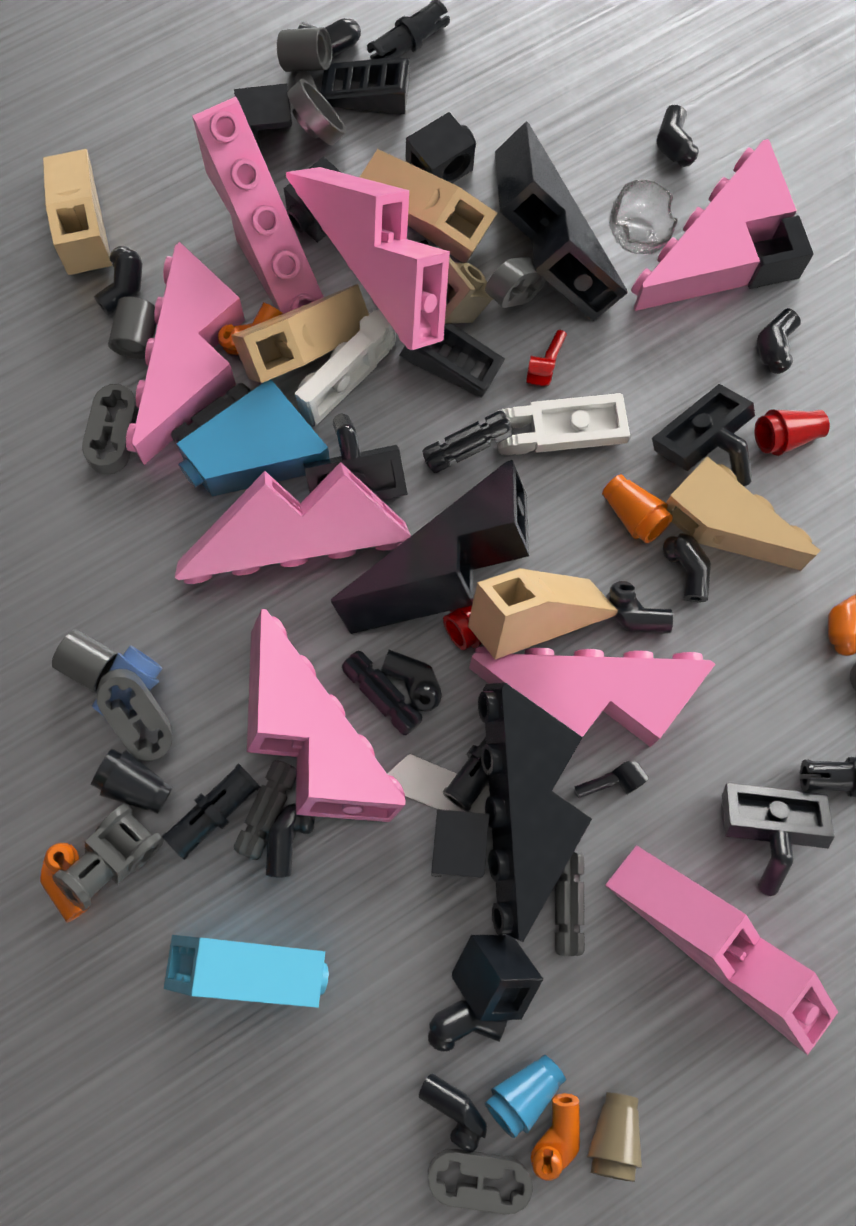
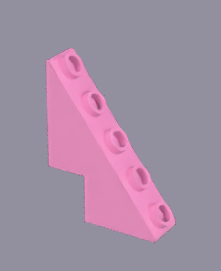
[192,97,323,314]
[631,139,797,311]
[286,167,450,350]
[126,242,245,465]
[175,462,411,584]
[247,609,405,822]
[469,646,715,747]
[605,845,838,1055]

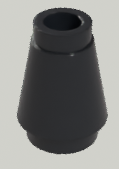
[91,749,173,814]

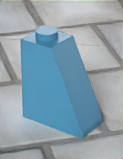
[176,379,330,497]

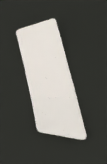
[387,754,492,830]

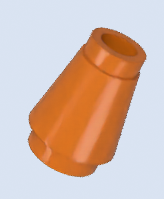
[602,474,673,543]

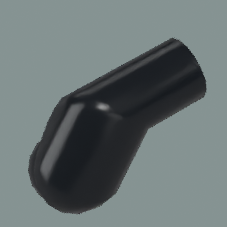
[298,18,361,57]
[656,105,699,167]
[94,246,143,315]
[757,308,801,374]
[663,533,711,603]
[606,581,673,633]
[381,650,442,712]
[266,803,315,878]
[428,1000,507,1052]
[419,1073,487,1153]

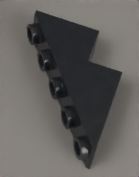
[495,121,628,321]
[331,460,529,634]
[478,683,592,942]

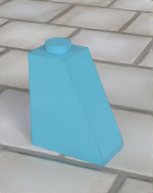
[163,935,329,1008]

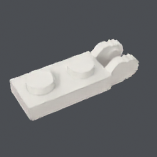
[295,308,396,426]
[497,393,630,456]

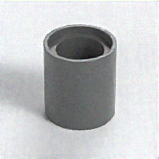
[277,27,332,72]
[108,297,156,359]
[52,630,118,693]

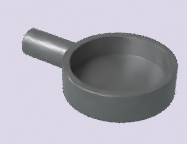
[287,71,347,145]

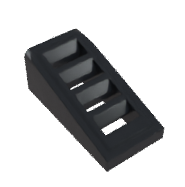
[321,57,410,114]
[399,323,505,398]

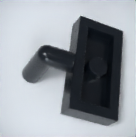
[652,384,755,486]
[303,413,408,500]
[722,783,835,896]

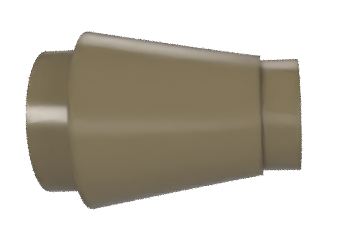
[587,1092,642,1182]

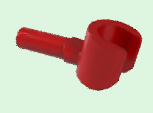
[526,330,567,386]

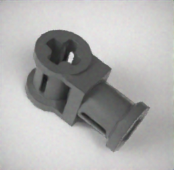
[52,803,164,911]

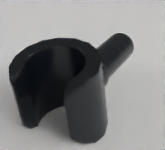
[574,761,649,798]

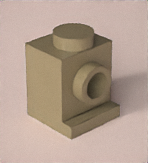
[445,256,493,324]

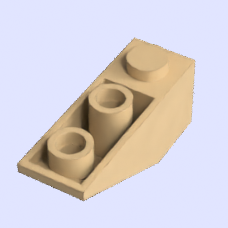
[43,149,113,275]
[360,149,497,263]
[231,284,369,383]
[666,456,821,570]
[468,568,618,660]

